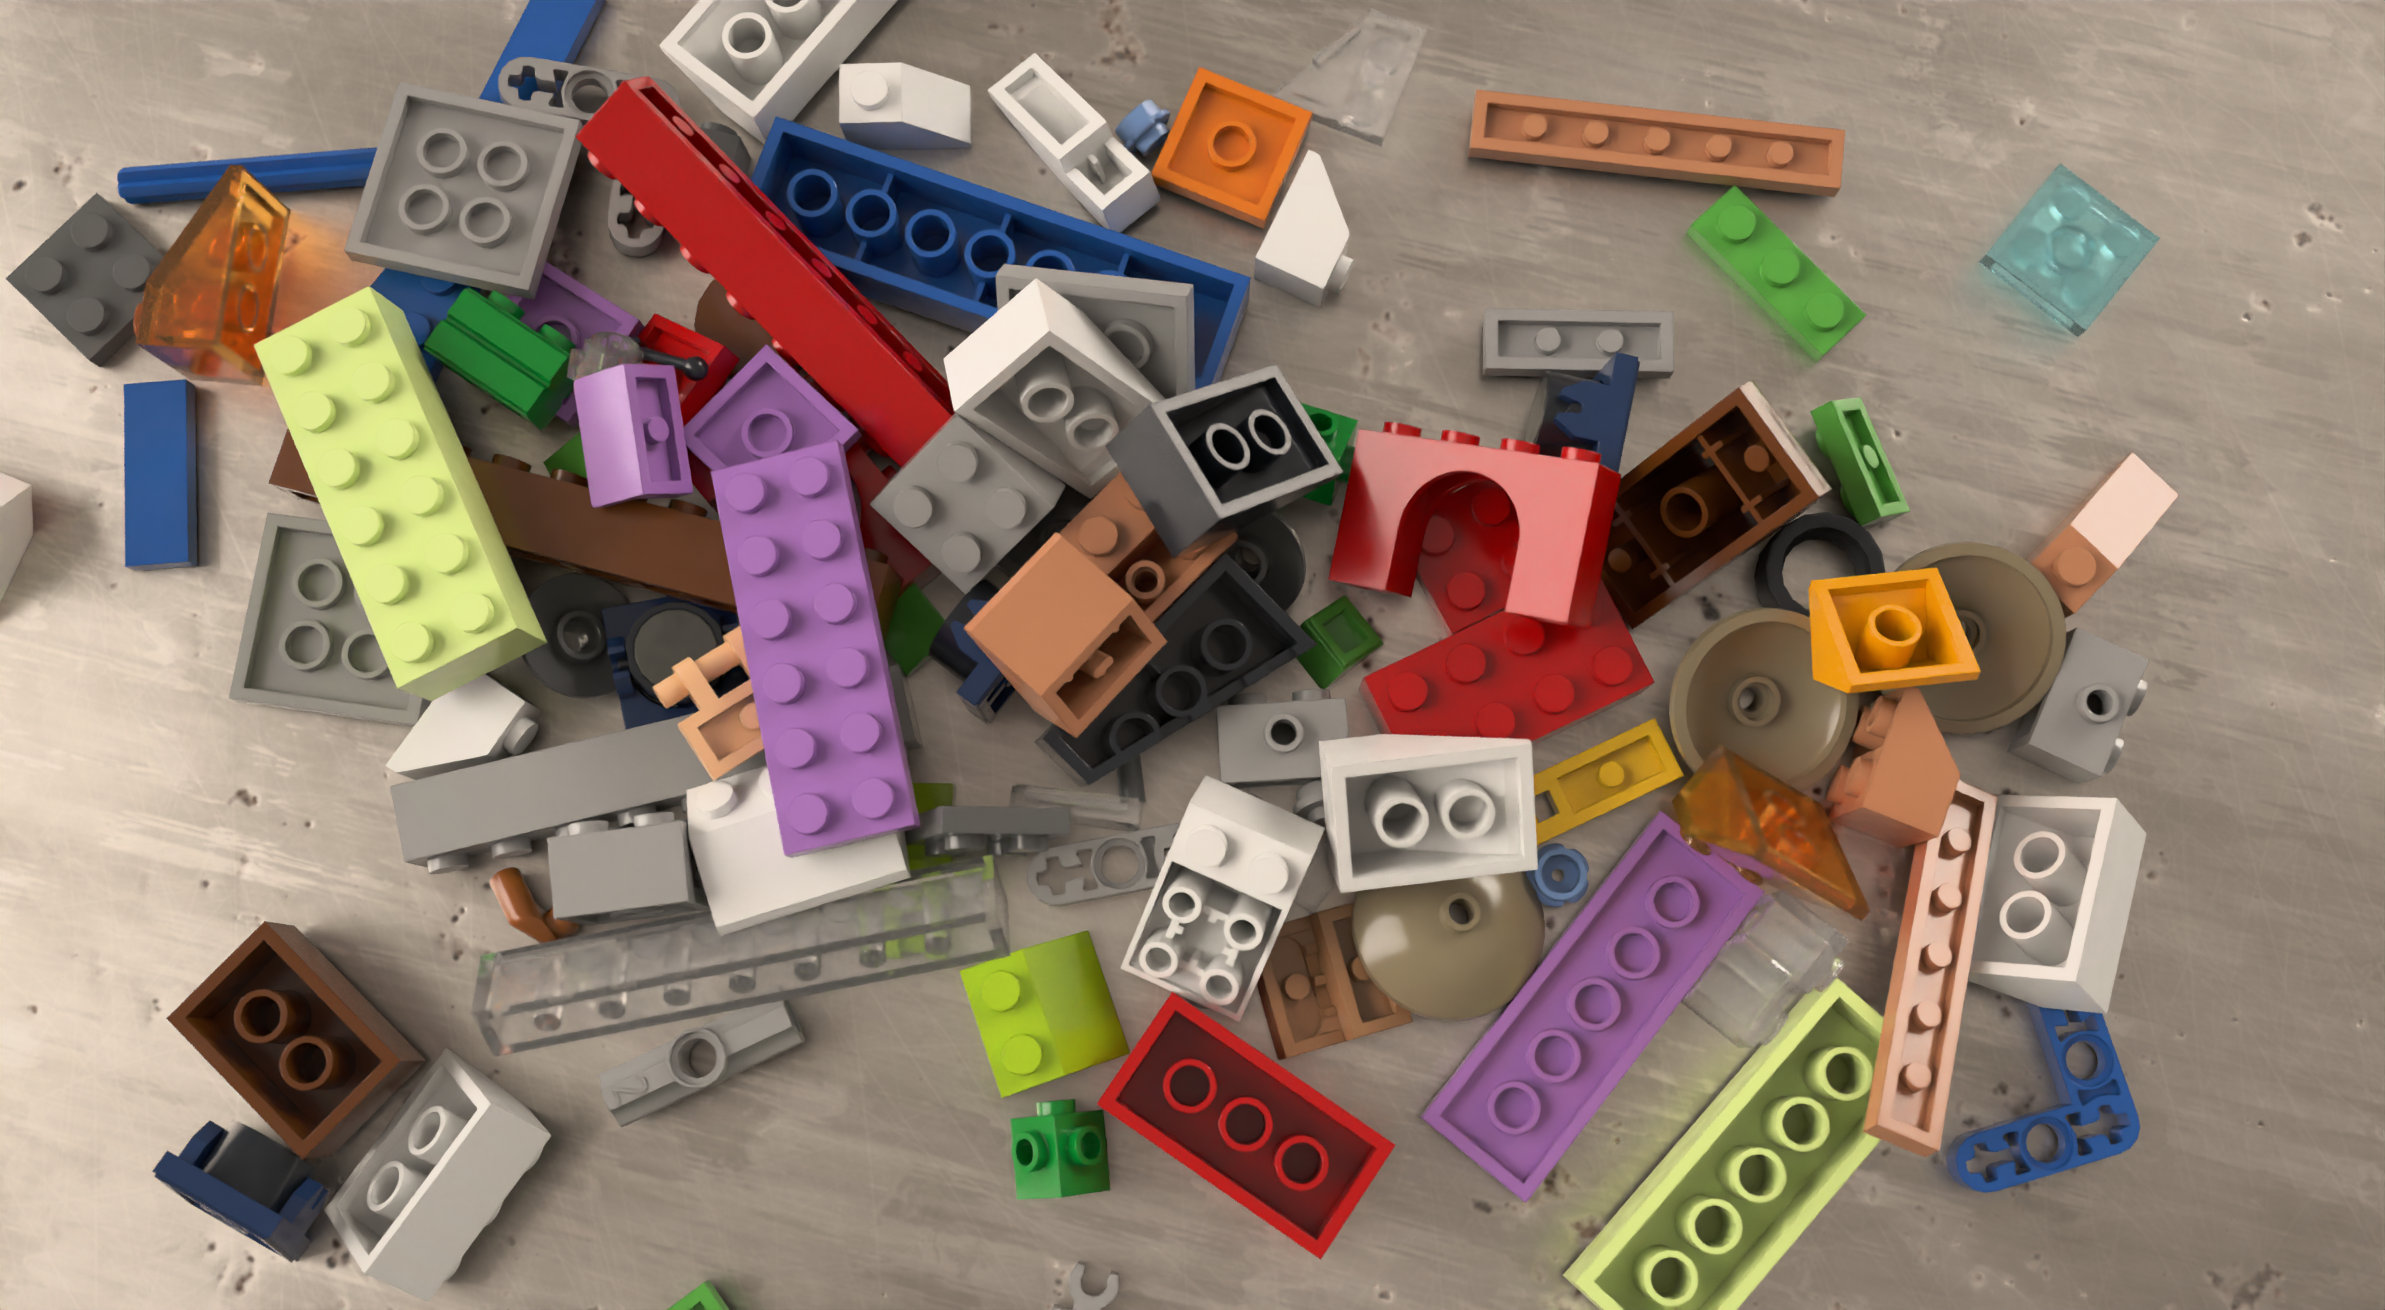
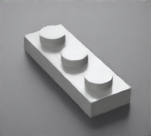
[1483,308,1674,379]

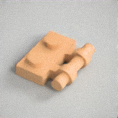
[652,626,764,782]

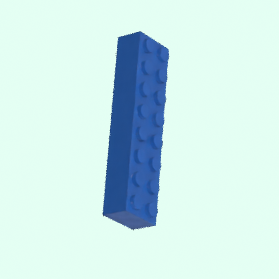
[750,116,1251,390]

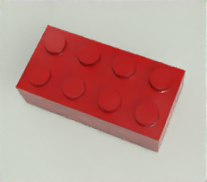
[1359,578,1655,746]
[1097,992,1395,1260]

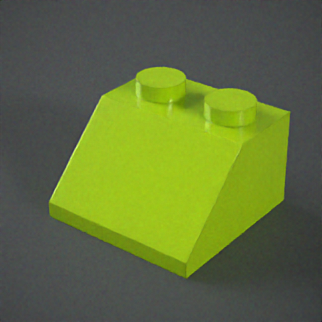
[960,930,1130,1098]

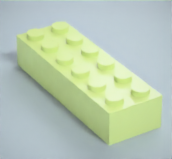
[254,286,547,701]
[1563,978,1884,1310]

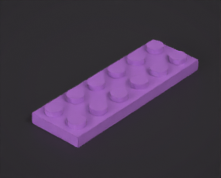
[711,440,921,858]
[1420,811,1765,1203]

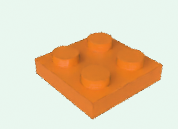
[1151,67,1312,229]

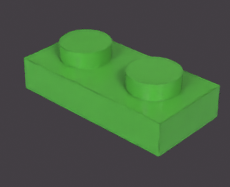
[1810,397,1910,526]

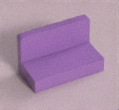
[573,364,693,507]

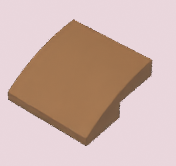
[1257,902,1413,1060]

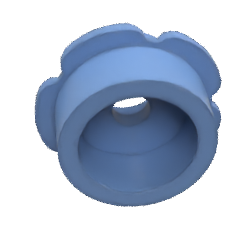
[1115,99,1171,156]
[1526,843,1589,907]

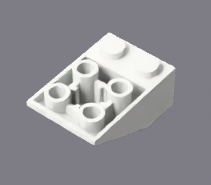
[1120,775,1325,1022]

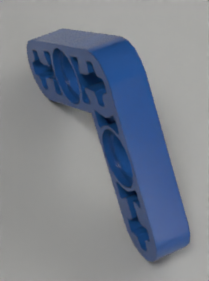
[1946,1002,2140,1193]

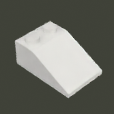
[944,278,1165,499]
[1319,734,1538,893]

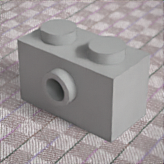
[2007,628,2149,784]
[1216,689,1349,789]

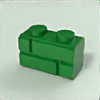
[423,287,585,431]

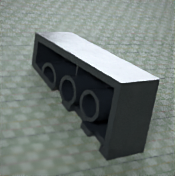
[1034,552,1318,788]

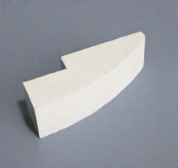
[988,53,1161,233]

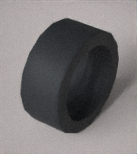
[1754,512,1886,618]

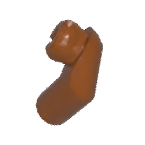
[489,867,580,947]

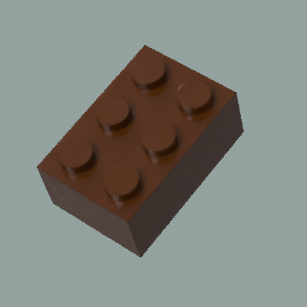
[166,921,426,1160]

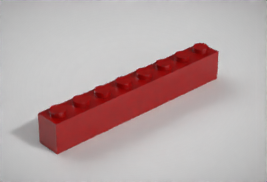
[575,75,956,468]

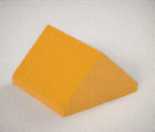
[1808,568,1981,693]

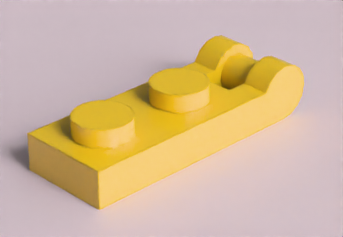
[1533,718,1684,846]

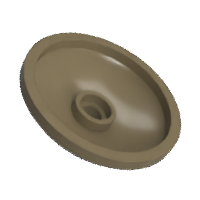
[1880,541,2066,734]
[1669,607,1859,802]
[1351,871,1545,1021]

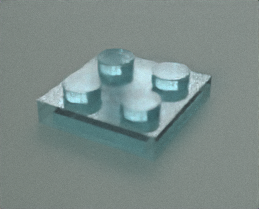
[1979,163,2160,337]

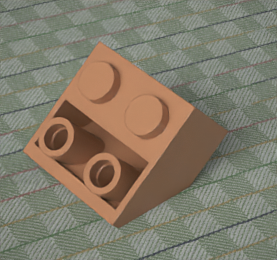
[1059,472,1238,624]
[963,532,1167,738]
[1827,686,1961,849]

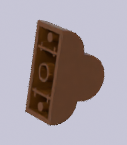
[1601,380,1832,629]

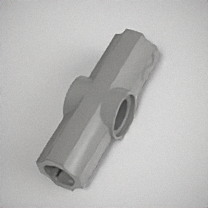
[599,990,806,1127]

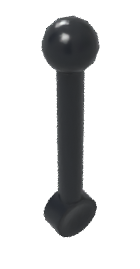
[620,337,709,381]

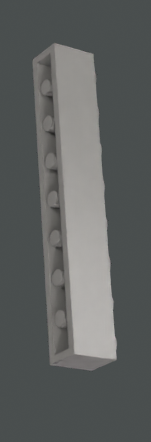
[390,664,923,874]

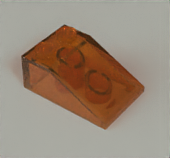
[133,165,291,386]
[1672,744,1870,921]

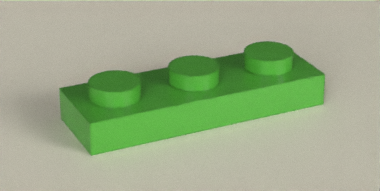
[1686,185,1866,363]

